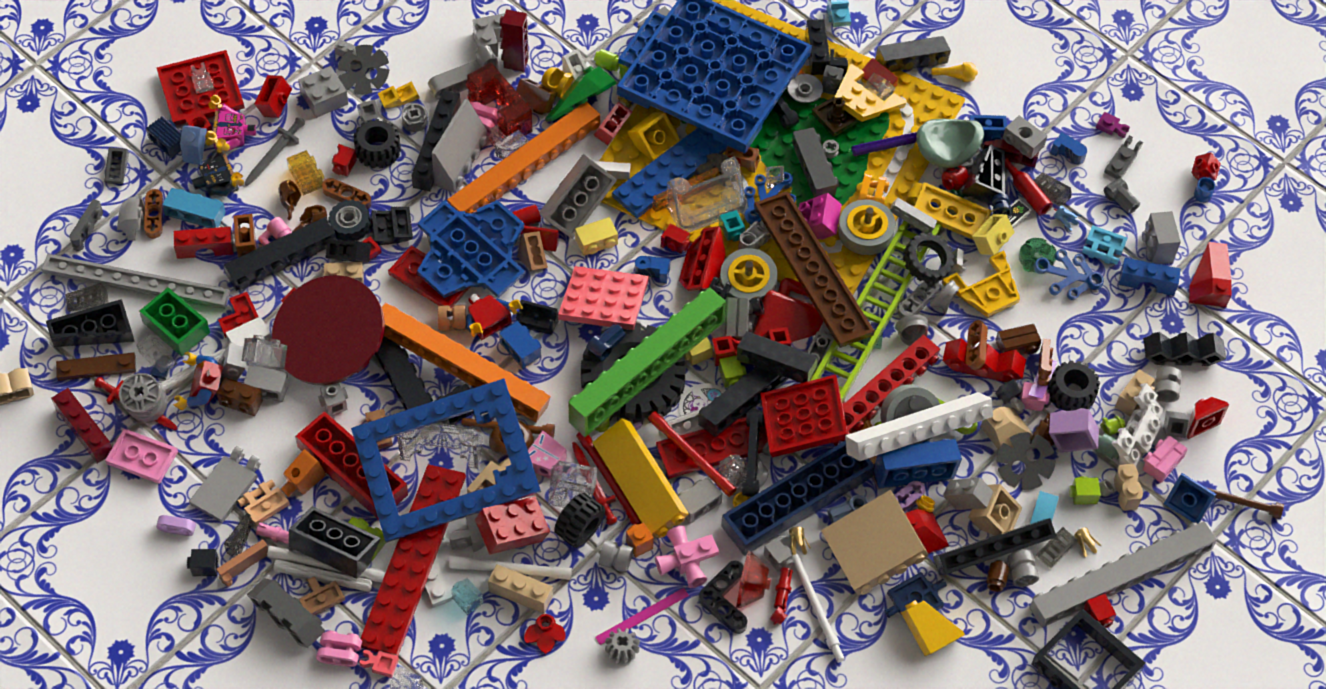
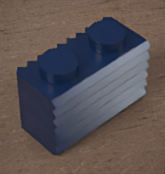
[146,116,182,158]

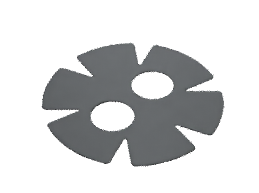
[338,45,390,95]
[996,432,1056,490]

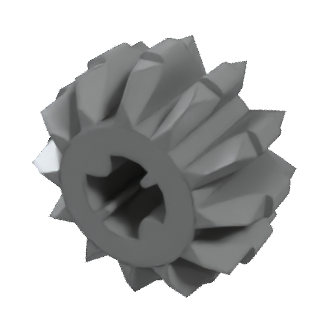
[605,628,640,663]

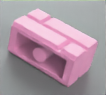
[1143,436,1188,483]

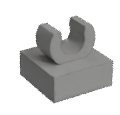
[949,248,967,274]

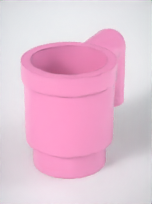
[258,217,292,246]

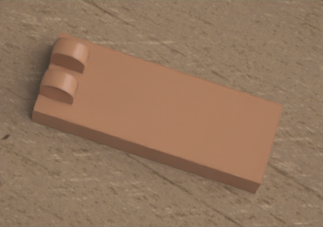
[216,539,268,586]

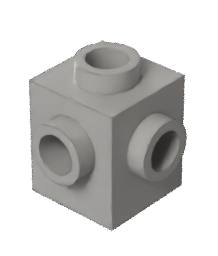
[318,383,348,416]

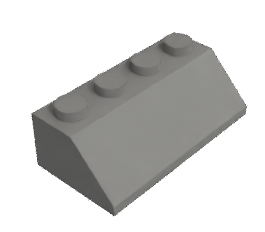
[539,154,617,239]

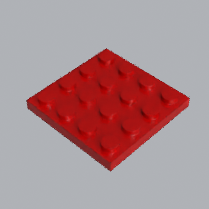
[156,50,245,126]
[760,374,848,458]

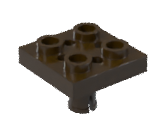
[812,96,861,137]

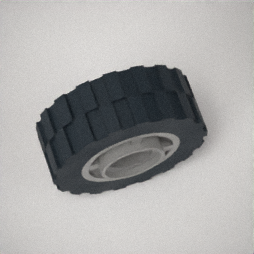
[328,200,371,241]

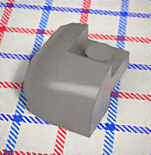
[117,196,145,240]

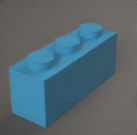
[163,188,226,228]

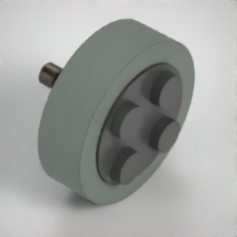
[880,385,940,445]

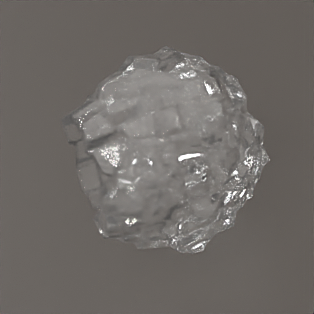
[718,454,747,486]

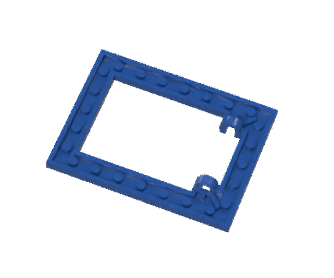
[351,378,541,543]

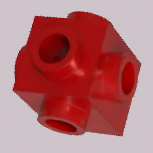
[1191,152,1221,181]

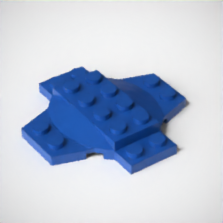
[417,200,525,298]

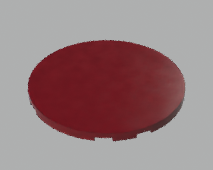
[272,275,385,386]

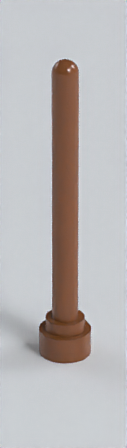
[461,418,555,439]

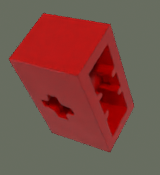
[594,101,632,146]

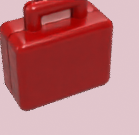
[752,278,824,343]

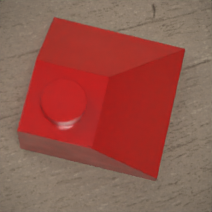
[1186,397,1229,439]
[905,509,949,554]

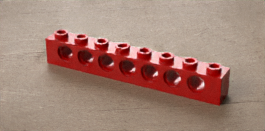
[833,334,940,446]

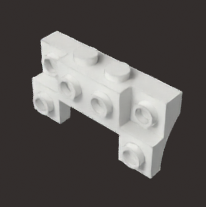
[1112,383,1163,467]

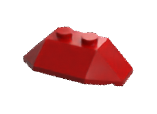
[679,226,726,291]

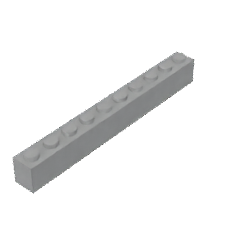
[1029,521,1217,628]

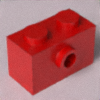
[254,75,292,118]

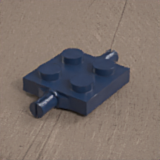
[885,572,947,618]

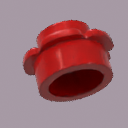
[769,606,788,625]

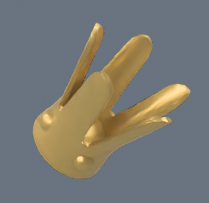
[789,525,811,555]
[1074,527,1102,557]

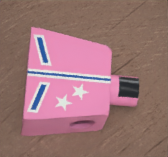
[528,431,572,478]

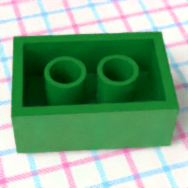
[139,287,210,357]

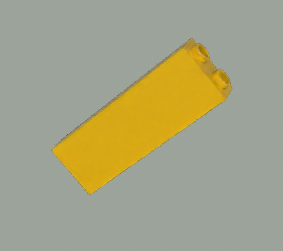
[592,418,689,538]

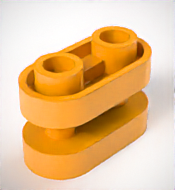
[858,173,889,204]

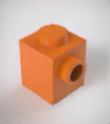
[626,522,654,558]

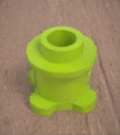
[1100,415,1126,436]

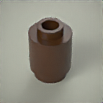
[986,560,1010,592]

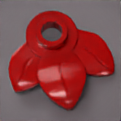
[524,614,566,654]

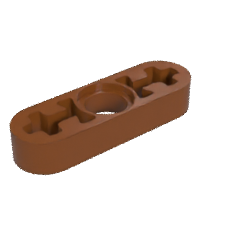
[322,178,372,209]
[144,189,164,239]
[966,320,988,370]

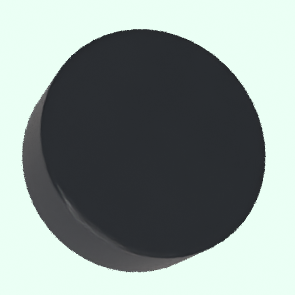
[751,296,764,316]

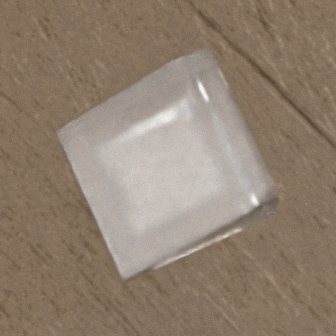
[765,165,784,189]

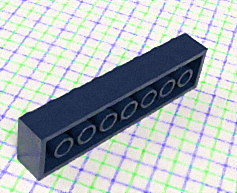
[721,440,875,556]

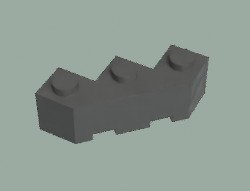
[247,578,325,648]

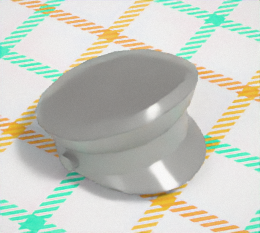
[930,280,960,316]
[895,315,929,346]

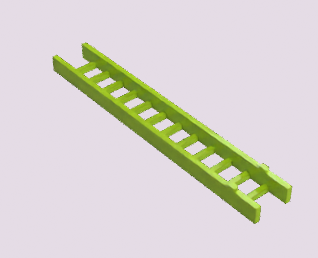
[810,221,941,403]

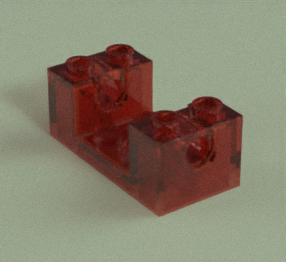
[466,62,533,145]

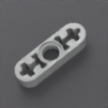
[898,281,940,319]

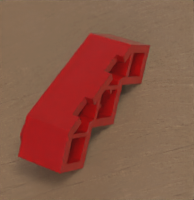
[942,338,1026,382]

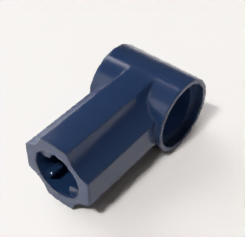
[586,324,626,361]

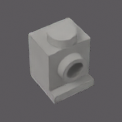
[763,535,794,572]

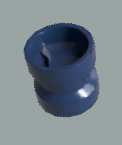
[991,193,1011,217]

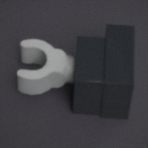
[995,379,1026,414]

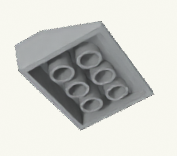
[432,99,488,193]

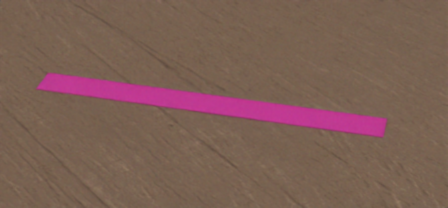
[595,588,689,645]

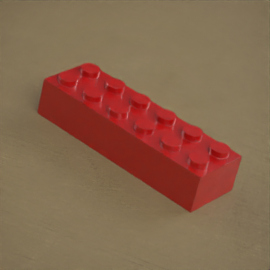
[295,411,408,520]

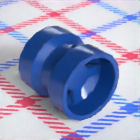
[1194,177,1216,203]

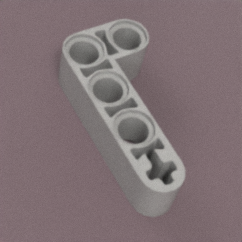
[428,45,499,99]

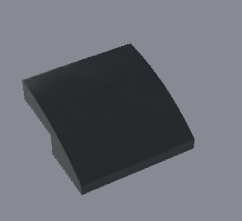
[371,206,413,245]

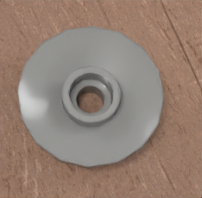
[787,74,823,103]

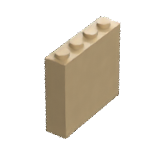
[821,490,928,596]

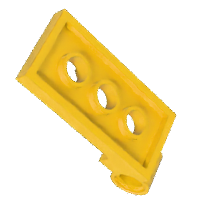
[906,182,992,240]

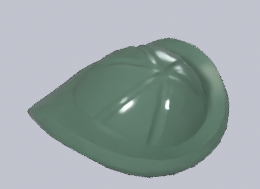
[916,119,984,168]

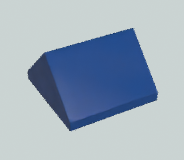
[1164,473,1216,524]

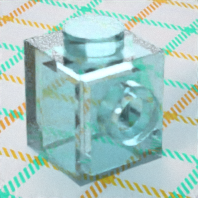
[451,578,483,615]

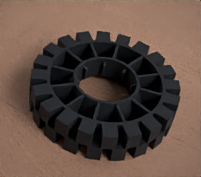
[581,323,686,425]

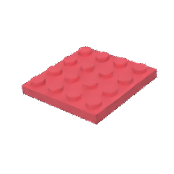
[558,266,649,330]

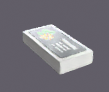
[1008,199,1032,229]

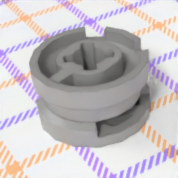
[402,103,427,132]

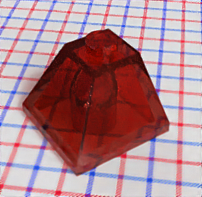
[736,551,772,608]

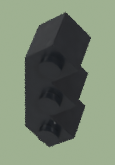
[1143,332,1226,366]

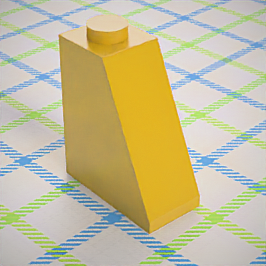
[901,600,965,656]

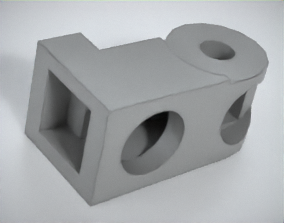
[357,99,380,122]

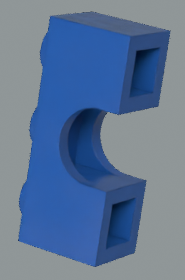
[1118,258,1181,296]

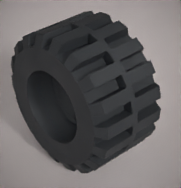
[353,119,401,169]
[1048,360,1100,411]
[554,493,605,548]

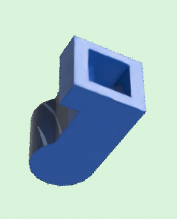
[1050,132,1087,165]
[635,256,670,284]

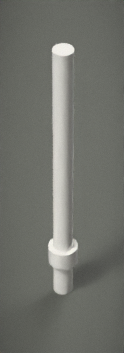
[791,554,845,663]

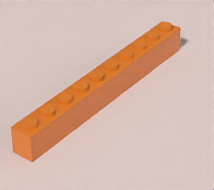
[447,102,600,214]
[382,302,551,422]

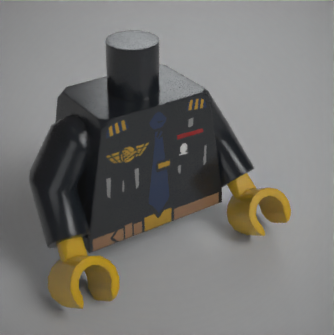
[191,138,244,197]

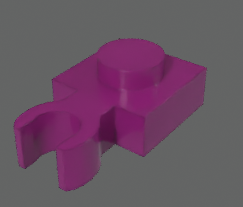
[1095,112,1130,138]

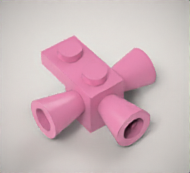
[655,526,719,588]

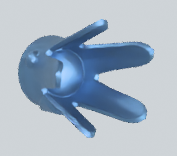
[1054,206,1082,231]

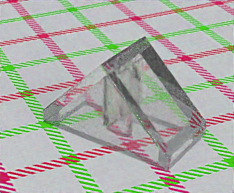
[863,73,896,101]

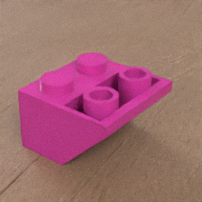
[798,193,842,240]

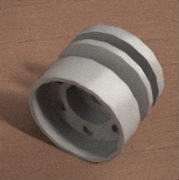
[119,373,168,423]

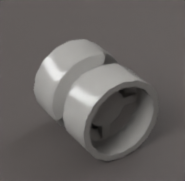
[1154,366,1182,402]
[599,540,634,572]
[1007,550,1039,587]

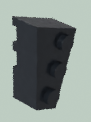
[962,145,1005,206]

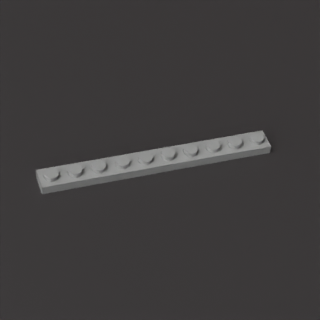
[41,254,230,309]

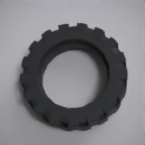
[903,233,954,283]

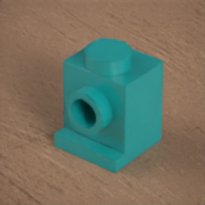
[719,210,745,242]

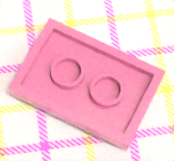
[105,429,178,484]

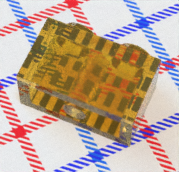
[286,150,325,196]

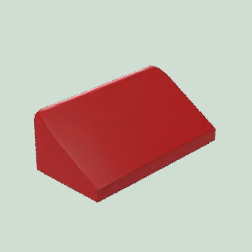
[862,58,898,95]
[520,225,559,252]

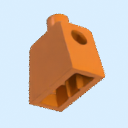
[280,449,326,497]

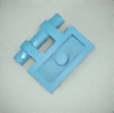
[1082,225,1127,265]

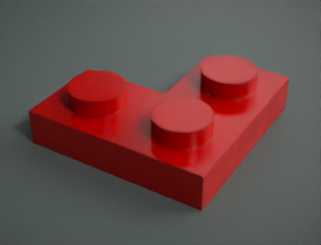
[218,292,259,338]

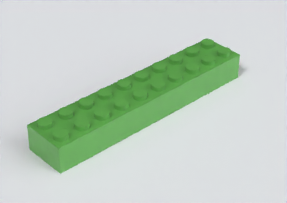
[568,287,726,437]

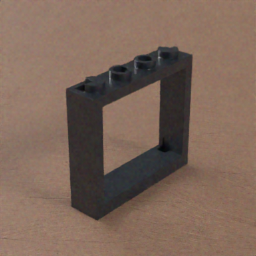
[1031,609,1146,689]

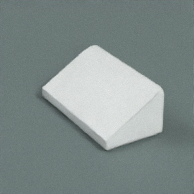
[594,161,631,180]
[667,409,703,435]

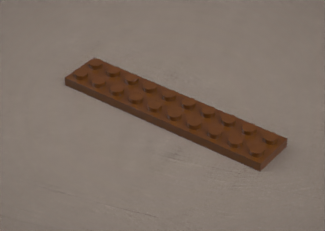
[754,191,875,348]

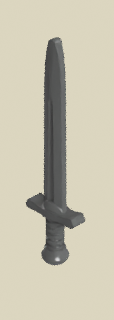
[245,117,305,186]

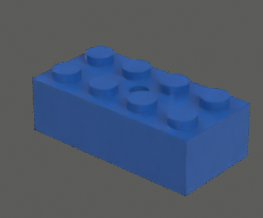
[874,439,962,489]

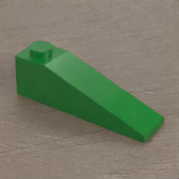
[545,66,617,122]

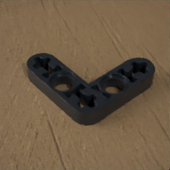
[699,560,748,634]

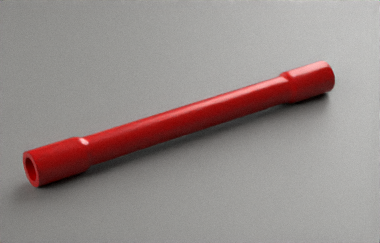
[648,411,737,497]
[576,432,642,525]

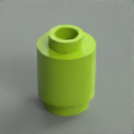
[594,49,620,72]

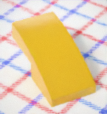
[377,81,420,108]

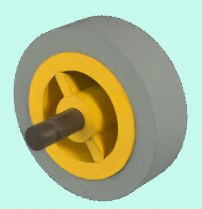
[838,200,896,255]
[720,248,777,302]

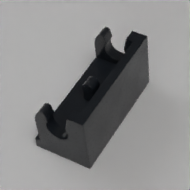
[516,300,558,335]

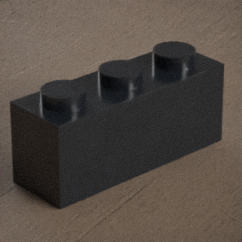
[805,19,830,75]

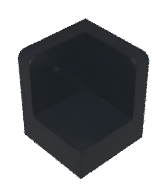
[830,49,848,77]

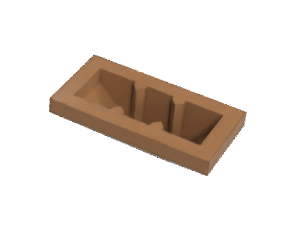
[517,231,548,271]

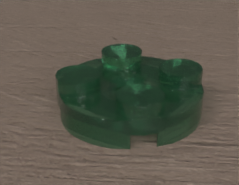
[1019,238,1057,273]

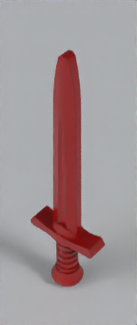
[94,377,178,430]
[572,442,617,525]

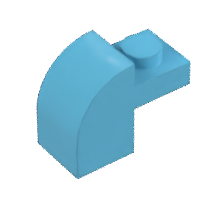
[826,0,851,27]

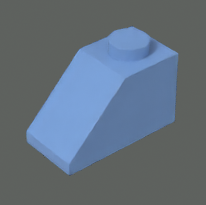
[180,126,207,165]

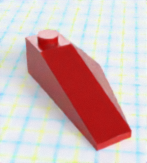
[1189,242,1232,308]

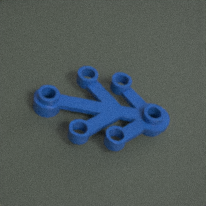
[744,172,796,225]
[1033,249,1104,300]

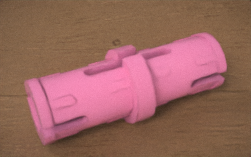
[256,522,289,544]

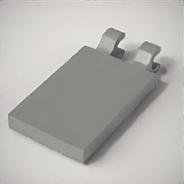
[189,446,261,523]

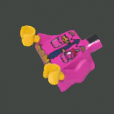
[205,95,256,151]

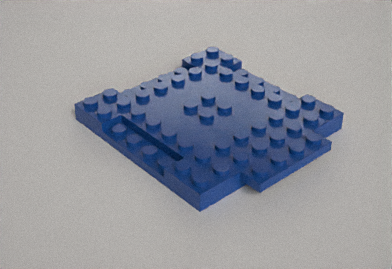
[616,0,812,153]

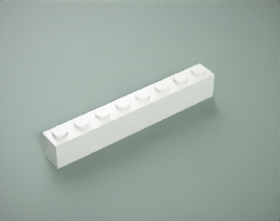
[845,392,993,461]

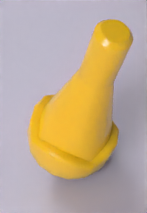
[931,62,978,82]

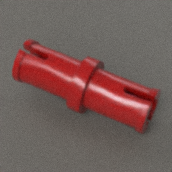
[774,568,793,609]

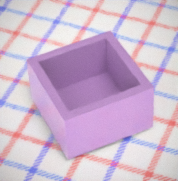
[1049,408,1099,453]

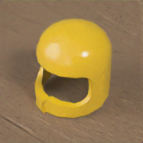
[541,67,574,98]

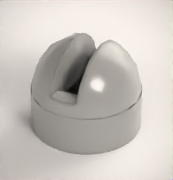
[1099,479,1114,497]

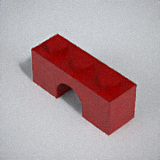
[174,227,234,259]

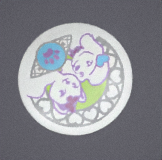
[679,383,726,416]

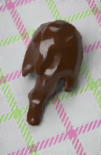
[278,180,302,221]
[292,205,327,232]
[1032,412,1054,446]

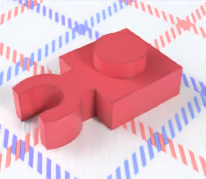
[359,650,399,678]

